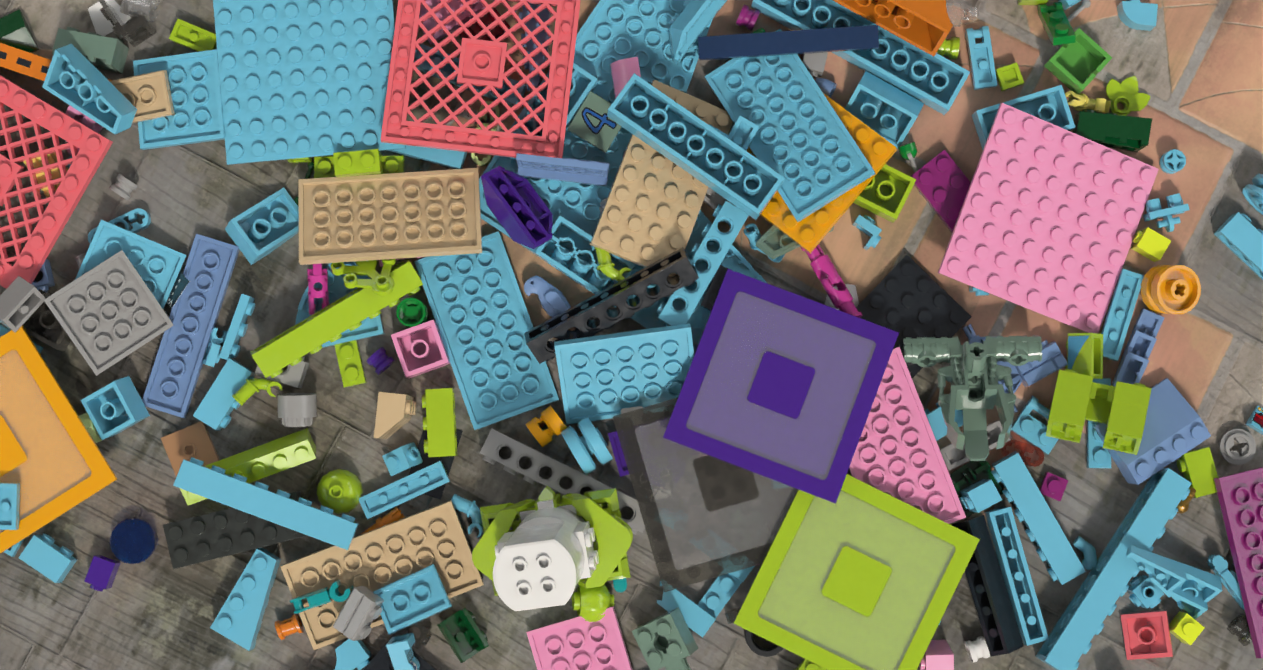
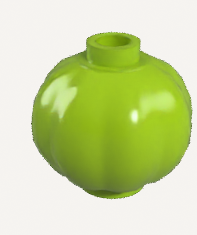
[572,585,614,622]

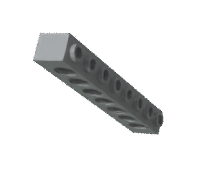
[480,429,654,535]

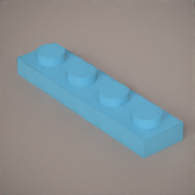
[1101,269,1144,361]
[1087,378,1111,468]
[359,461,450,519]

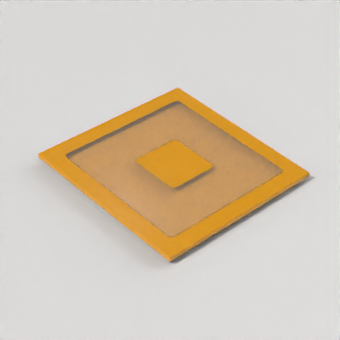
[0,326,117,554]

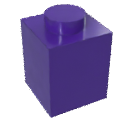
[84,555,121,591]

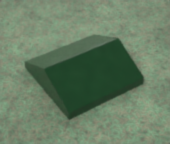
[0,9,39,68]

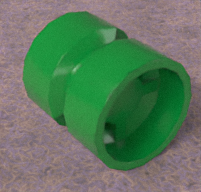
[396,297,429,328]

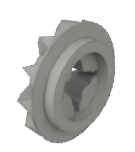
[1219,429,1256,465]

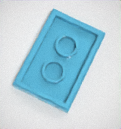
[373,564,452,635]

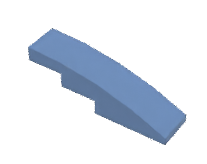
[1111,308,1165,387]

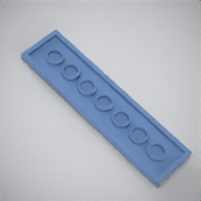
[142,234,240,418]

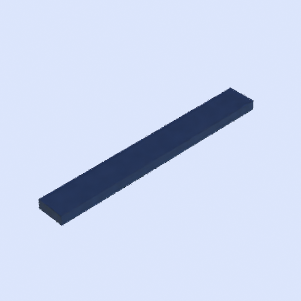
[698,25,879,60]

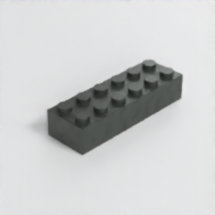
[163,491,308,569]

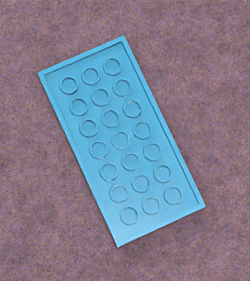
[705,29,875,222]
[414,231,559,430]

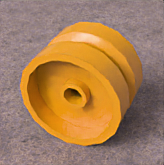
[1141,265,1201,314]

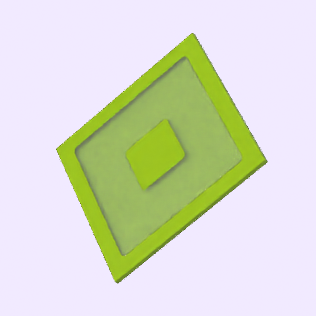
[734,474,980,670]

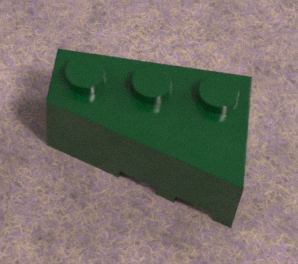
[1073,109,1152,152]

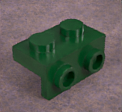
[437,607,489,663]

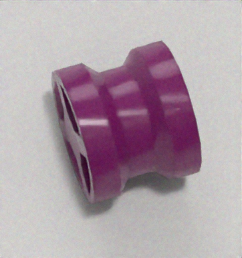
[736,4,760,32]

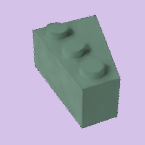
[52,27,129,74]

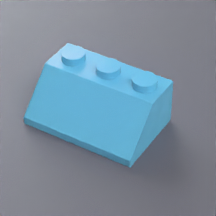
[844,71,924,149]

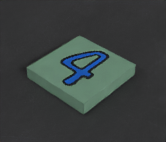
[567,91,622,153]

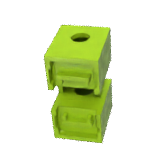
[1046,369,1152,455]

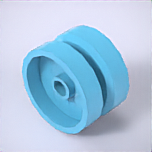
[561,416,613,475]

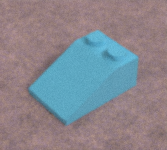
[225,187,299,265]

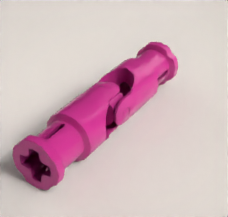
[801,244,863,318]

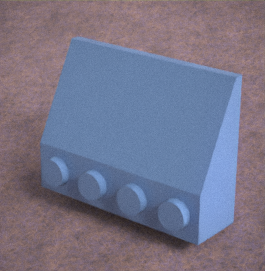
[1093,378,1211,485]

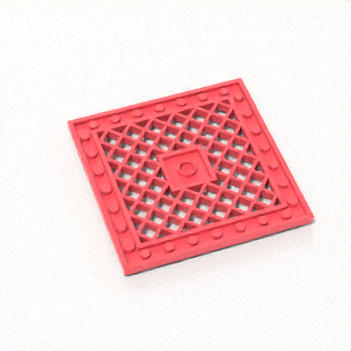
[381,0,581,158]
[0,75,113,289]

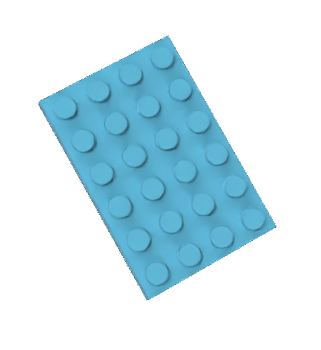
[554,323,694,425]

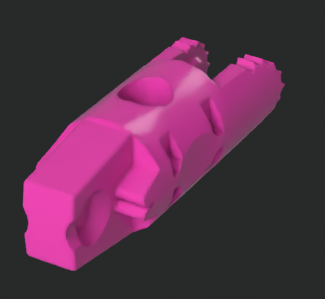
[307,264,329,315]

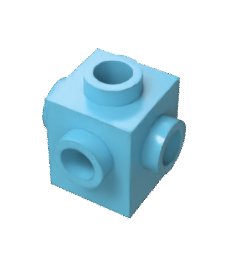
[1127,575,1164,609]

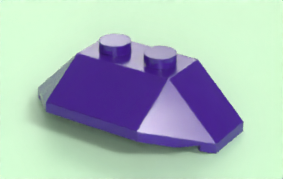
[481,166,553,249]

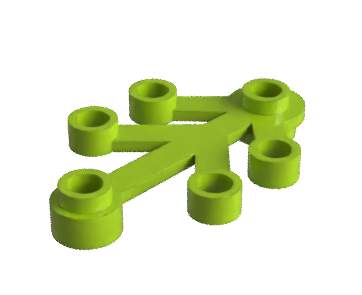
[331,259,396,296]

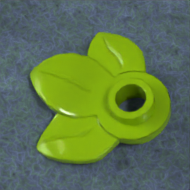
[1106,76,1150,116]

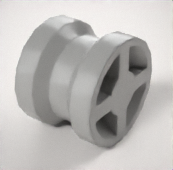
[109,174,138,200]

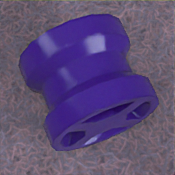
[366,347,395,375]

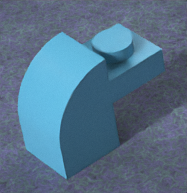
[1117,0,1158,31]

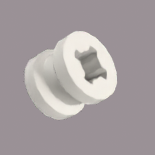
[964,636,990,663]

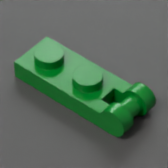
[1038,2,1076,46]

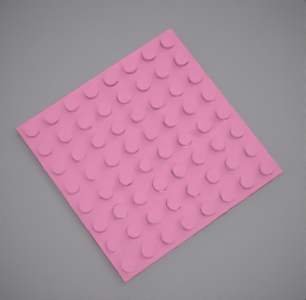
[938,103,1159,333]

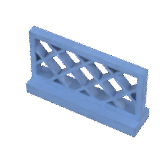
[516,153,610,186]

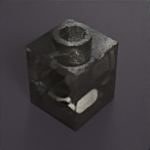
[394,621,432,649]

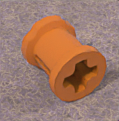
[275,614,304,640]

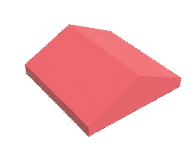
[1121,611,1173,660]

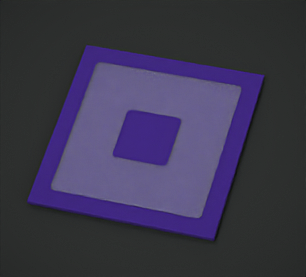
[663,269,899,504]

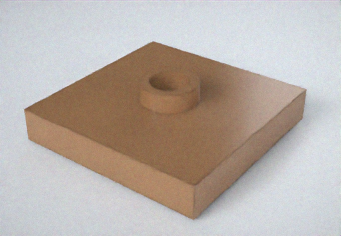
[161,421,220,477]

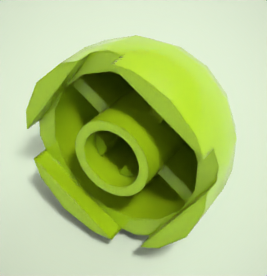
[317,469,363,514]

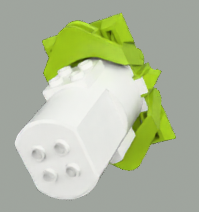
[472,485,633,611]

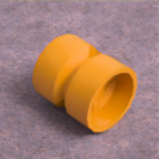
[525,405,567,447]

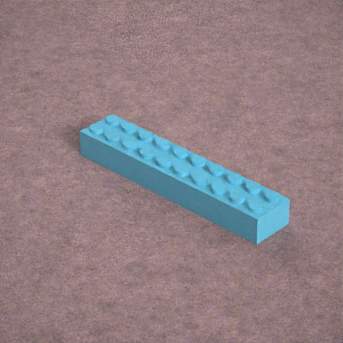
[751,0,970,115]
[1035,468,1192,670]

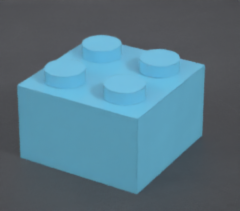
[81,376,150,440]

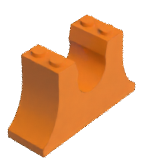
[833,0,953,56]

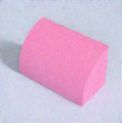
[610,57,641,99]

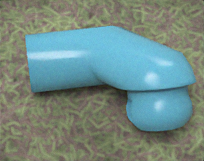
[1073,536,1098,570]

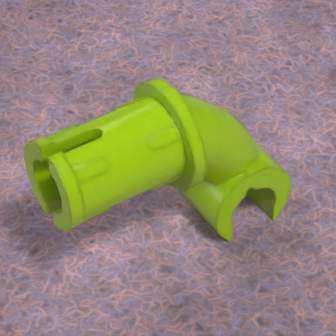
[595,247,631,282]
[232,378,282,406]

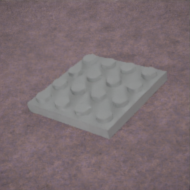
[44,250,174,376]

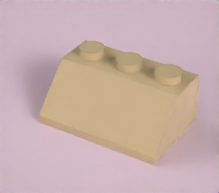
[374,392,417,439]

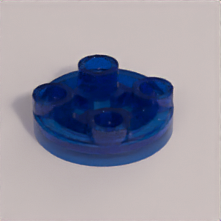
[110,518,158,564]

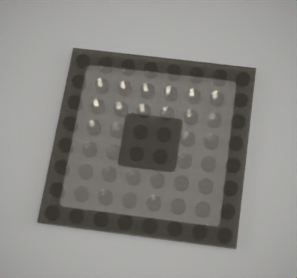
[613,398,798,592]

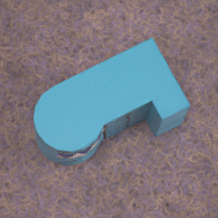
[386,633,420,670]

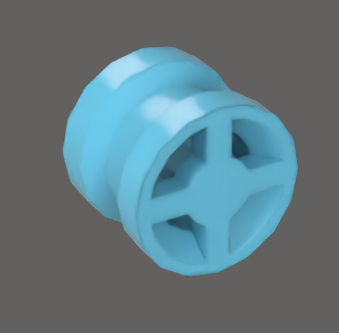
[1159,149,1186,174]

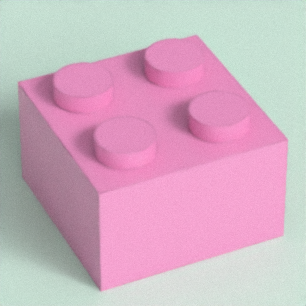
[391,320,451,379]

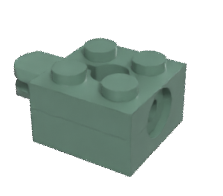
[632,607,699,670]

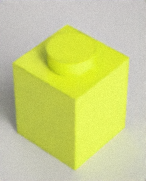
[1131,227,1171,262]
[1169,611,1205,645]

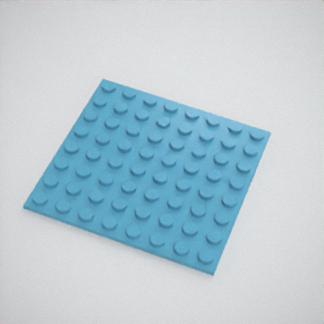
[213,0,406,165]

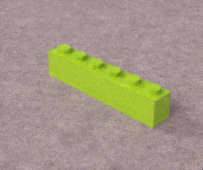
[180,428,316,506]

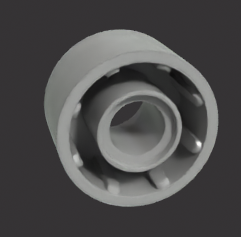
[277,393,317,427]

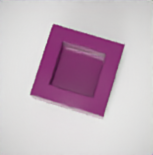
[1039,472,1068,501]

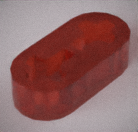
[1001,440,1044,467]

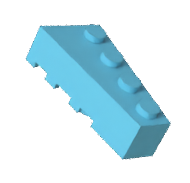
[42,44,137,134]
[210,547,281,651]

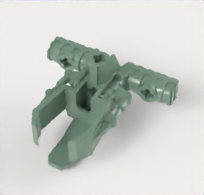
[902,335,1042,461]

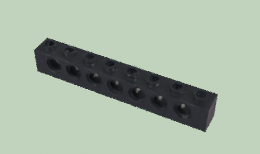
[524,247,699,364]

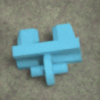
[1143,193,1190,232]

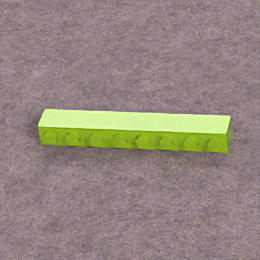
[250,259,423,378]

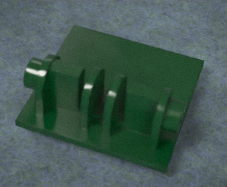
[950,460,1004,517]

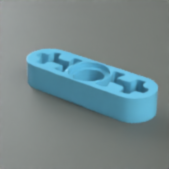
[88,208,151,244]

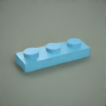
[219,294,255,360]

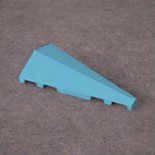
[388,145,467,169]
[1126,545,1222,619]

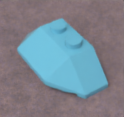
[669,0,727,65]

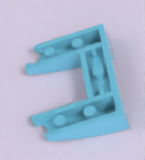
[657,530,756,638]

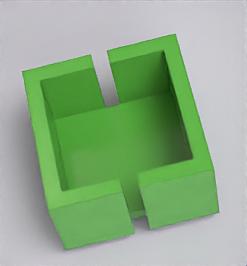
[1044,28,1112,94]

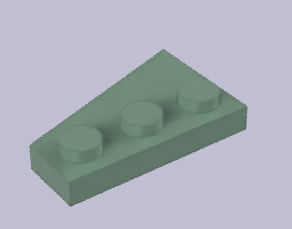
[756,225,834,260]

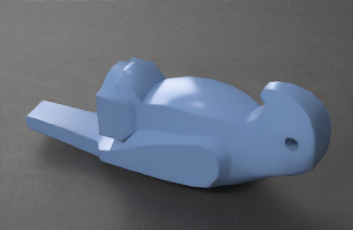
[524,275,571,318]

